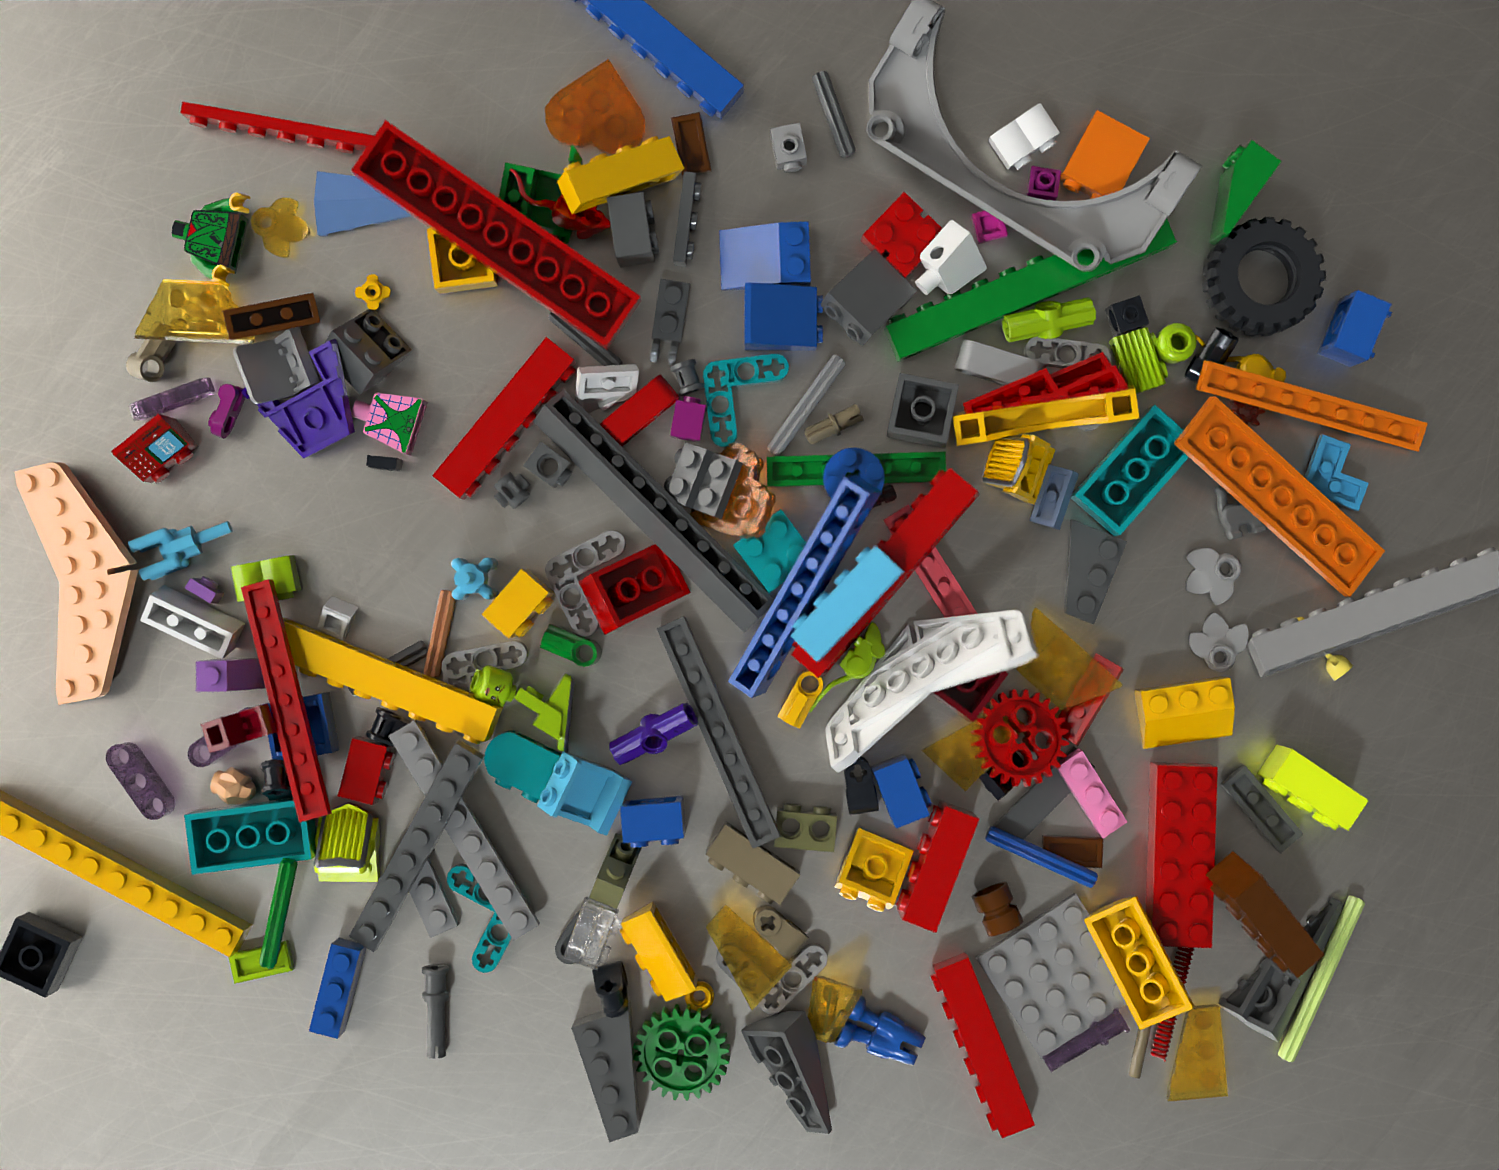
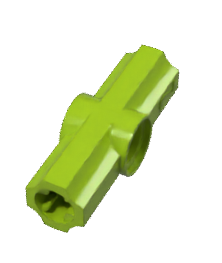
[1002,297,1096,343]

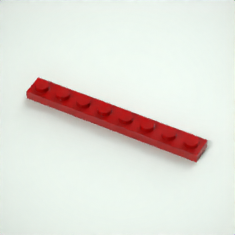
[180,101,375,154]
[241,579,332,822]

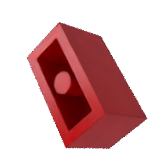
[338,736,395,805]

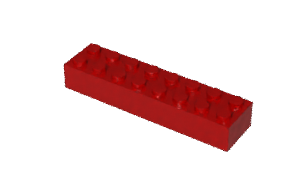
[791,468,980,678]

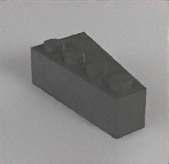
[571,1001,640,1142]

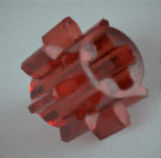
[1229,399,1265,427]

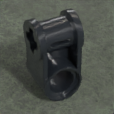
[365,707,427,747]
[844,756,879,815]
[261,760,293,801]
[592,960,629,1018]

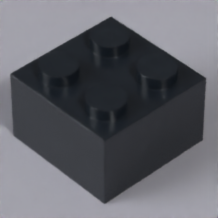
[0,912,83,998]

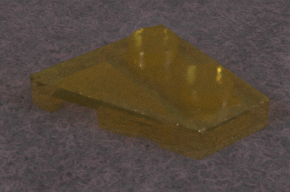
[808,976,862,1043]

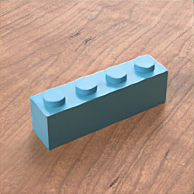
[790,546,904,661]

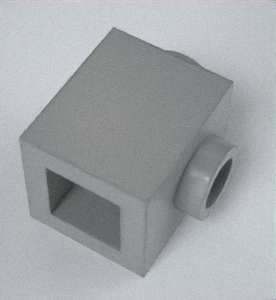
[770,123,807,172]

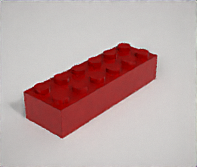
[1146,762,1218,948]

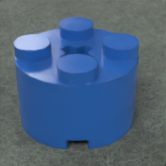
[823,448,884,500]

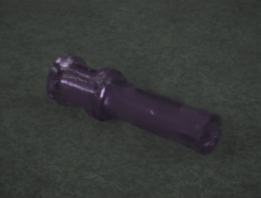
[1042,1008,1131,1073]

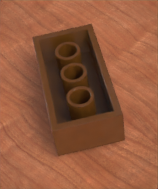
[1206,851,1325,979]

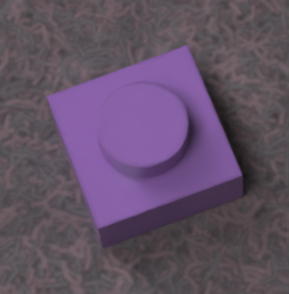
[185,576,224,604]

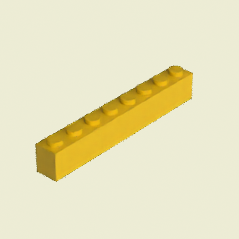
[283,618,503,744]

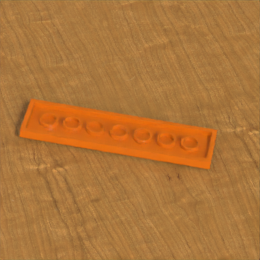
[1174,396,1385,597]

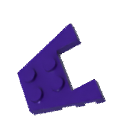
[241,339,355,459]

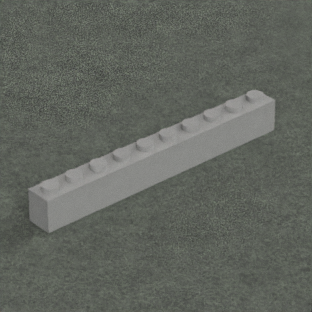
[1247,547,1499,678]

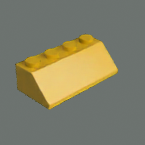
[1084,896,1194,1030]

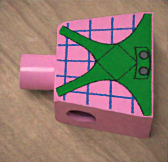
[351,393,428,456]

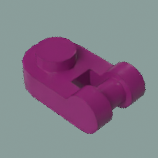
[208,384,245,439]

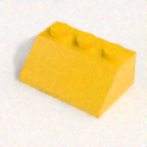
[1134,676,1235,749]
[620,901,698,1002]

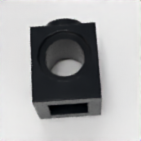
[1105,295,1149,337]

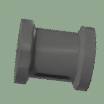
[670,359,705,396]

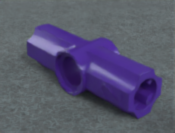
[609,703,698,765]

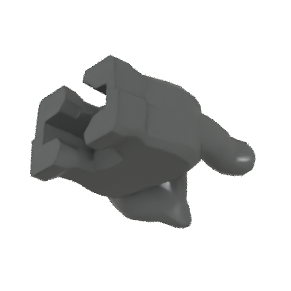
[1214,486,1267,540]

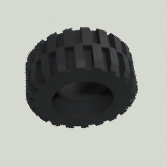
[1202,217,1326,337]

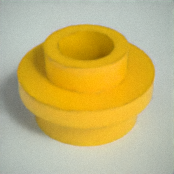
[685,981,714,1011]

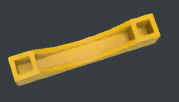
[953,385,1139,446]

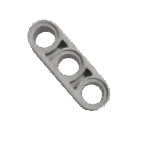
[954,340,1046,386]

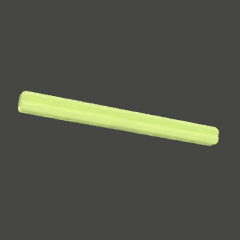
[1278,895,1365,1062]

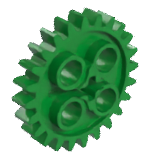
[633,1004,730,1101]

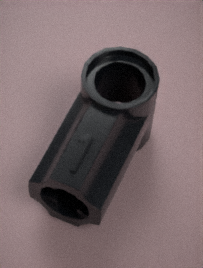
[1184,327,1239,383]

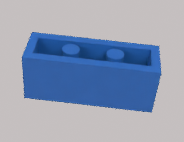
[309,938,366,1039]

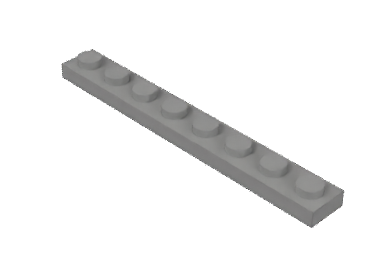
[388,720,540,941]

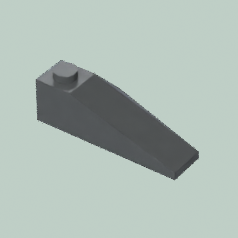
[741,1011,832,1134]

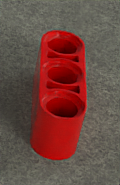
[599,374,680,447]

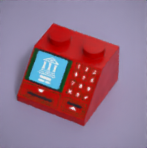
[111,413,198,483]

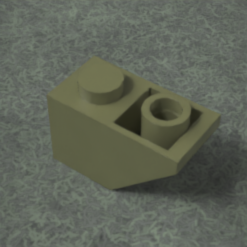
[589,833,642,909]

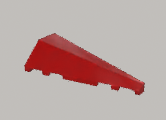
[963,352,1128,414]

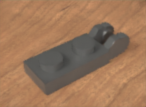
[650,279,690,365]

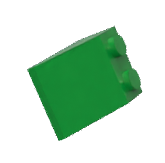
[1209,140,1282,246]

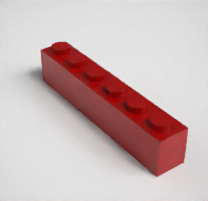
[432,337,577,500]
[930,952,1035,1139]

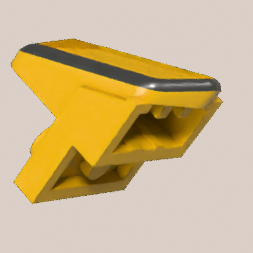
[982,434,1056,505]

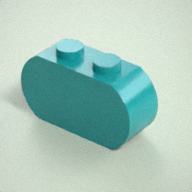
[484,730,562,803]

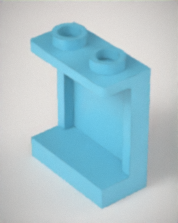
[537,751,632,836]

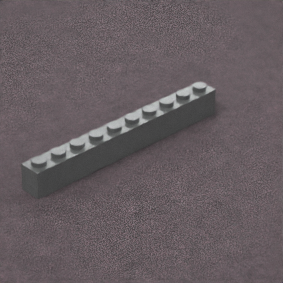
[533,389,775,633]

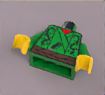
[171,192,250,287]

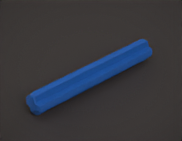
[985,826,1098,888]

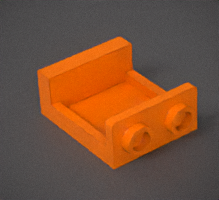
[1060,110,1150,199]

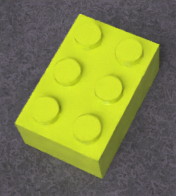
[1257,745,1369,831]

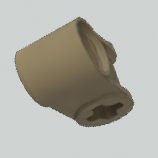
[753,905,809,960]

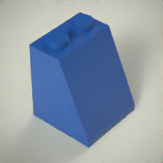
[745,282,823,351]

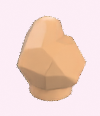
[210,767,256,804]

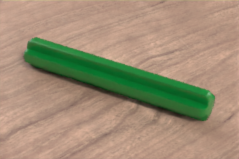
[259,858,298,969]

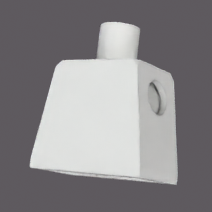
[915,219,987,295]

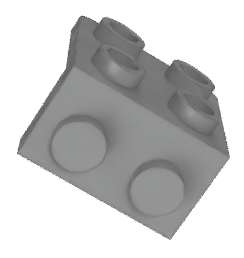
[233,327,320,404]

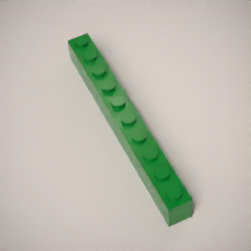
[884,219,1177,362]

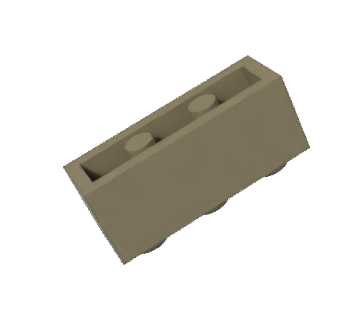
[706,821,800,905]

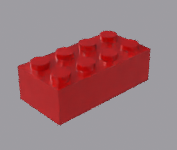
[895,800,980,933]

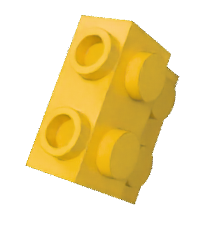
[834,828,914,912]

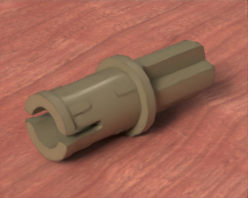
[804,404,864,444]

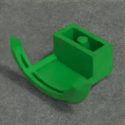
[499,145,583,245]

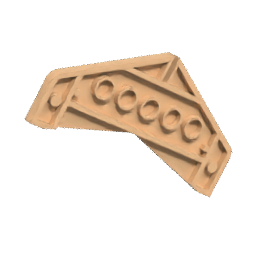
[15,462,138,705]

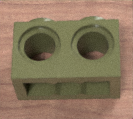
[774,804,837,852]

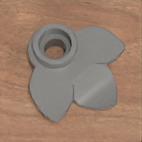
[1185,548,1242,605]
[1189,613,1248,672]

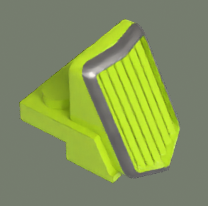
[513,674,576,753]

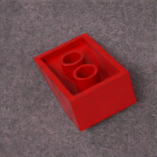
[578,544,691,635]

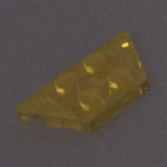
[134,279,255,344]
[1016,608,1123,711]

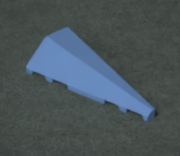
[314,171,412,236]

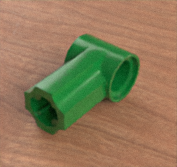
[540,624,602,667]

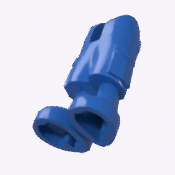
[834,993,926,1065]

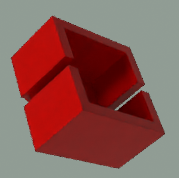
[861,192,943,279]

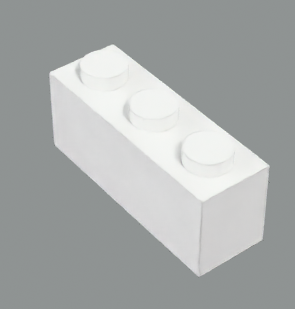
[140,585,245,659]

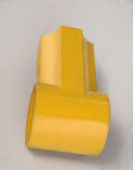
[777,669,823,729]

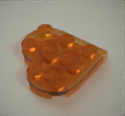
[545,59,646,155]
[690,443,776,539]

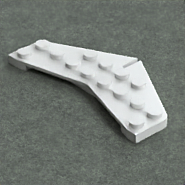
[826,610,1038,772]

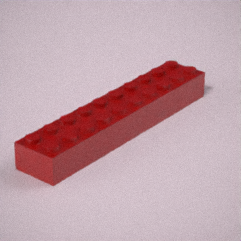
[350,120,642,351]

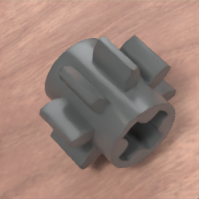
[494,472,531,509]

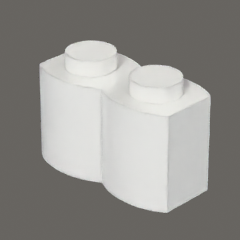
[988,103,1060,170]

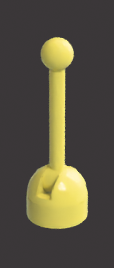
[1297,617,1353,681]

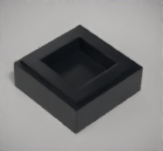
[366,455,402,471]

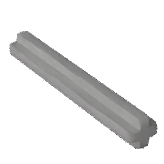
[767,354,846,456]

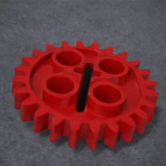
[971,689,1069,787]

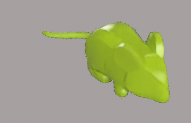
[809,622,885,712]

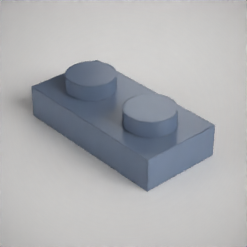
[1029,465,1079,530]

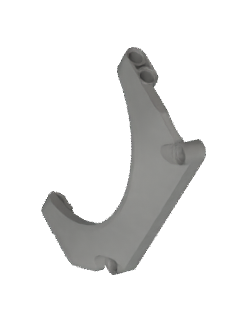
[866,0,1202,272]

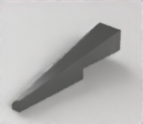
[1218,898,1344,1042]

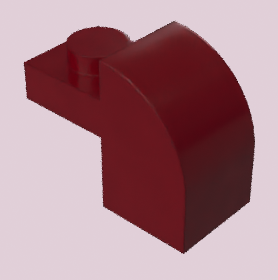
[200,703,277,753]

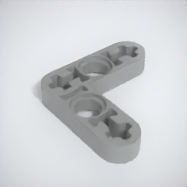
[1024,337,1112,431]
[545,530,626,637]
[442,641,528,737]
[716,942,828,1014]

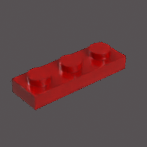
[1058,653,1124,746]

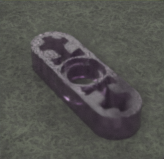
[129,377,216,421]

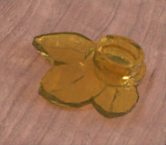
[251,198,311,258]

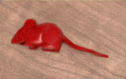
[510,168,611,239]

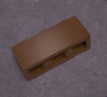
[222,293,320,340]

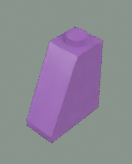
[196,658,266,692]

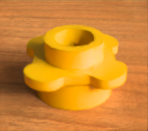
[355,274,391,310]

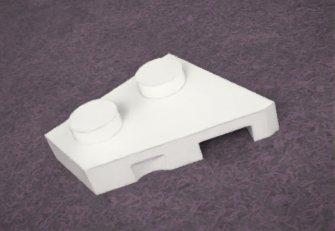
[575,364,639,413]

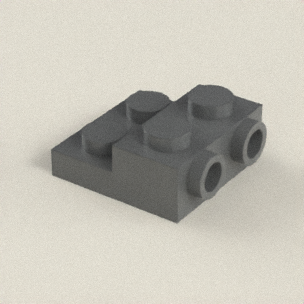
[664,442,743,519]

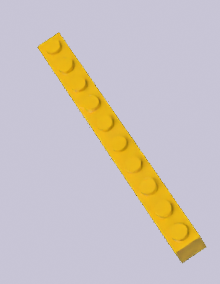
[0,790,253,957]

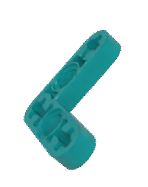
[703,354,789,448]
[447,864,527,973]

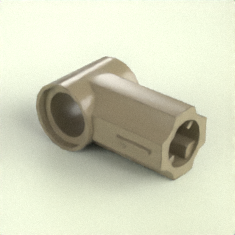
[126,321,180,382]

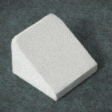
[317,597,358,641]

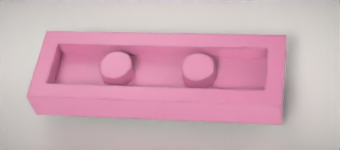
[1057,748,1127,839]

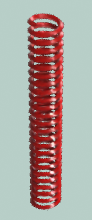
[1150,947,1195,1062]

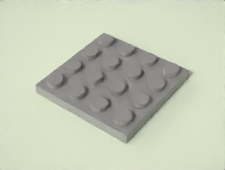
[976,893,1127,1059]

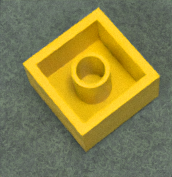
[427,228,498,294]
[481,569,555,638]

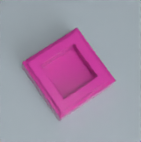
[971,211,1008,244]

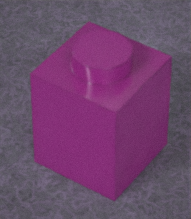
[670,396,707,443]

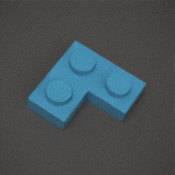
[1304,434,1369,511]

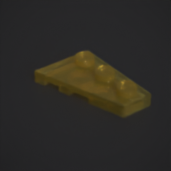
[921,716,1025,792]
[706,904,792,1010]
[1166,1004,1228,1102]

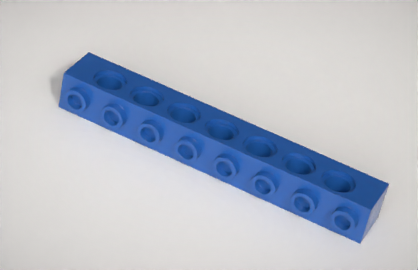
[728,475,882,698]

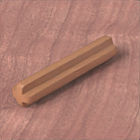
[424,590,456,677]

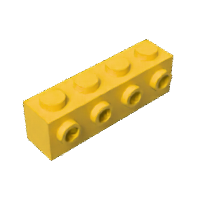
[557,136,685,214]

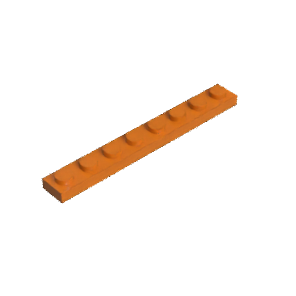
[1196,360,1428,452]

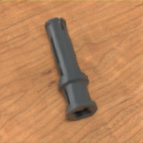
[422,964,449,1059]

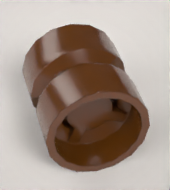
[971,882,1024,937]

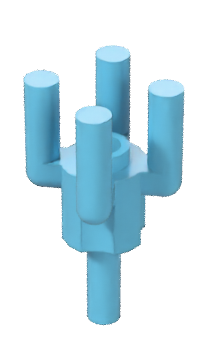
[128,521,233,581]
[451,557,499,600]

